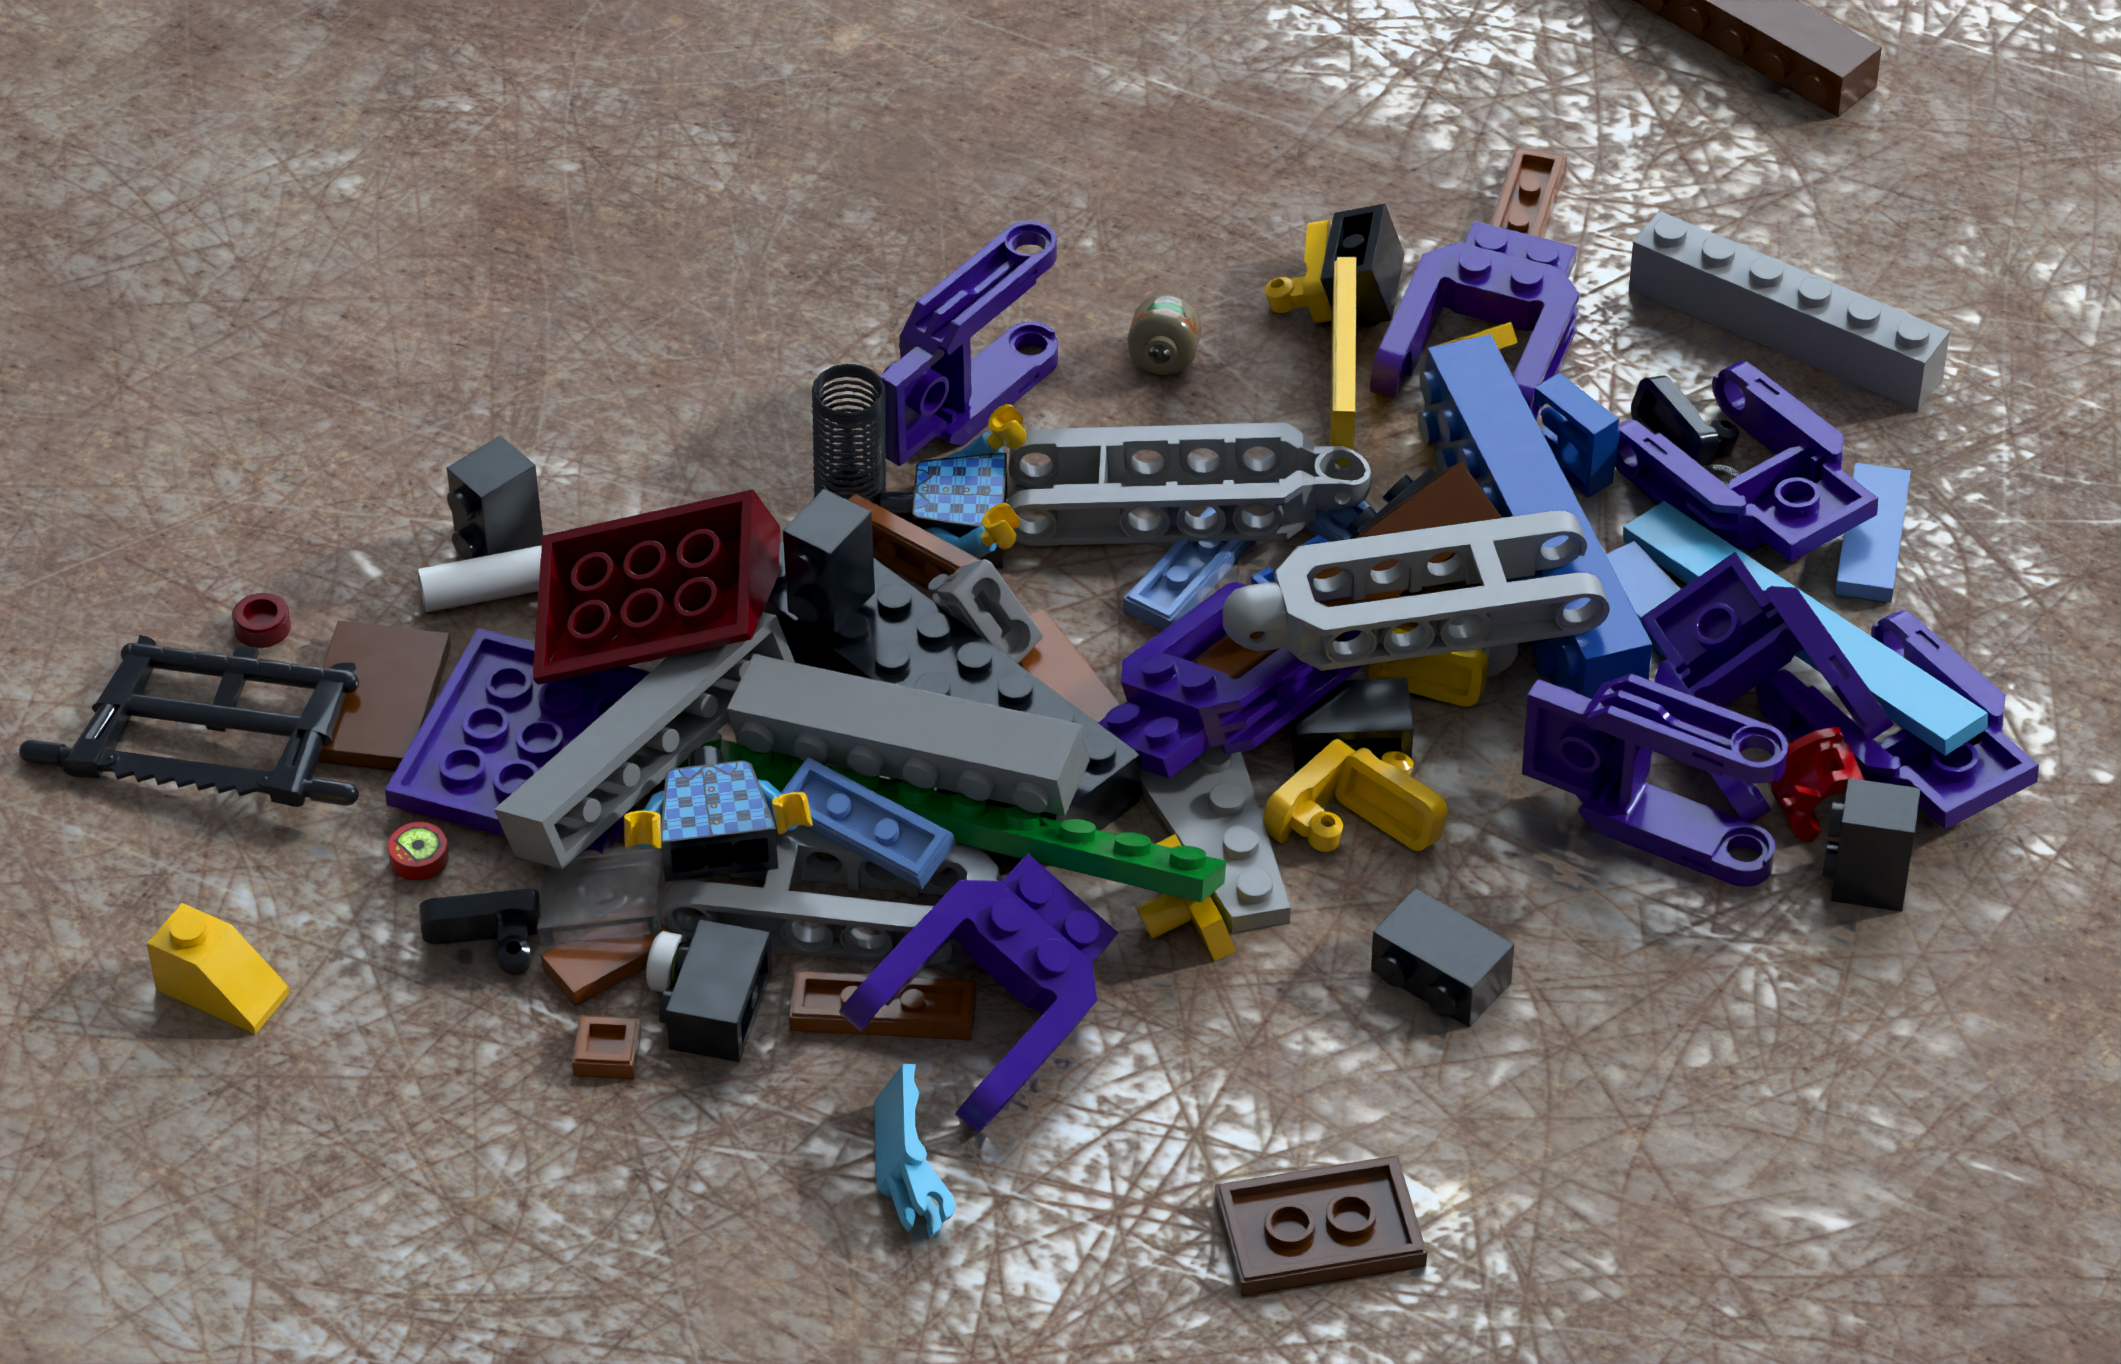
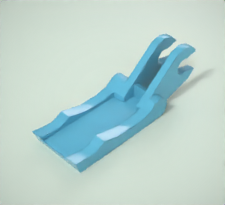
[874,1064,956,1239]

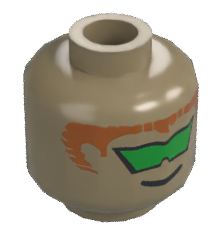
[1127,295,1201,376]

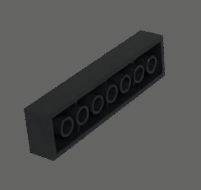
[763,540,1140,831]

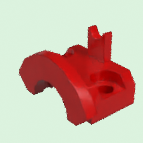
[1768,727,1864,842]

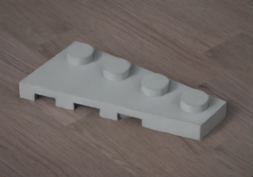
[1140,745,1291,933]

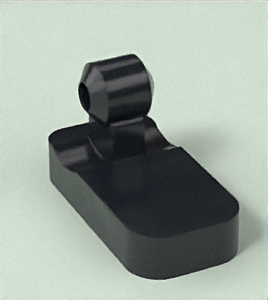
[1631,375,1740,470]
[419,889,543,975]

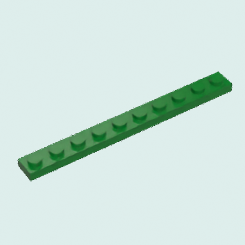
[677,732,1227,902]

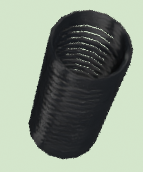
[811,364,886,506]

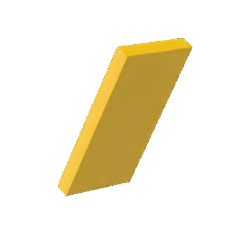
[1330,257,1356,467]

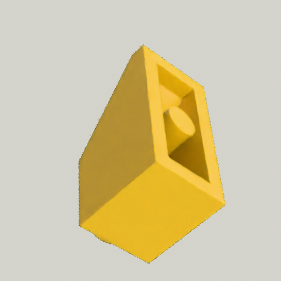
[147,903,290,1035]

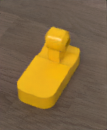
[1264,219,1332,324]
[1368,622,1489,707]
[1263,739,1355,852]
[1335,748,1448,851]

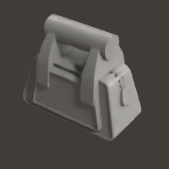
[928,559,1043,664]

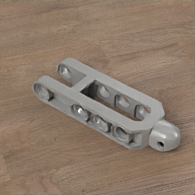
[1006,422,1372,546]
[1223,511,1610,671]
[659,825,1004,971]

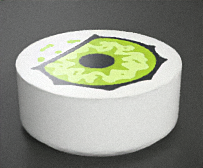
[646,931,687,993]

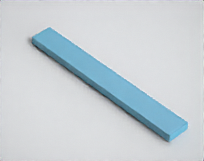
[1623,501,1988,756]

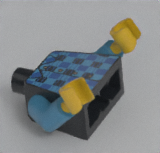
[880,404,1026,569]
[624,746,813,882]

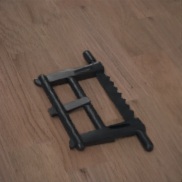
[19,635,359,807]

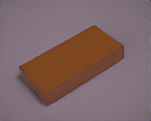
[541,901,670,1006]

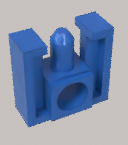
[1534,372,1620,498]

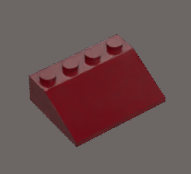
[533,489,780,685]

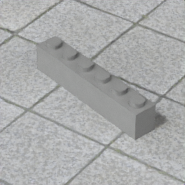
[1629,211,1950,411]
[494,612,795,870]
[727,654,1090,816]

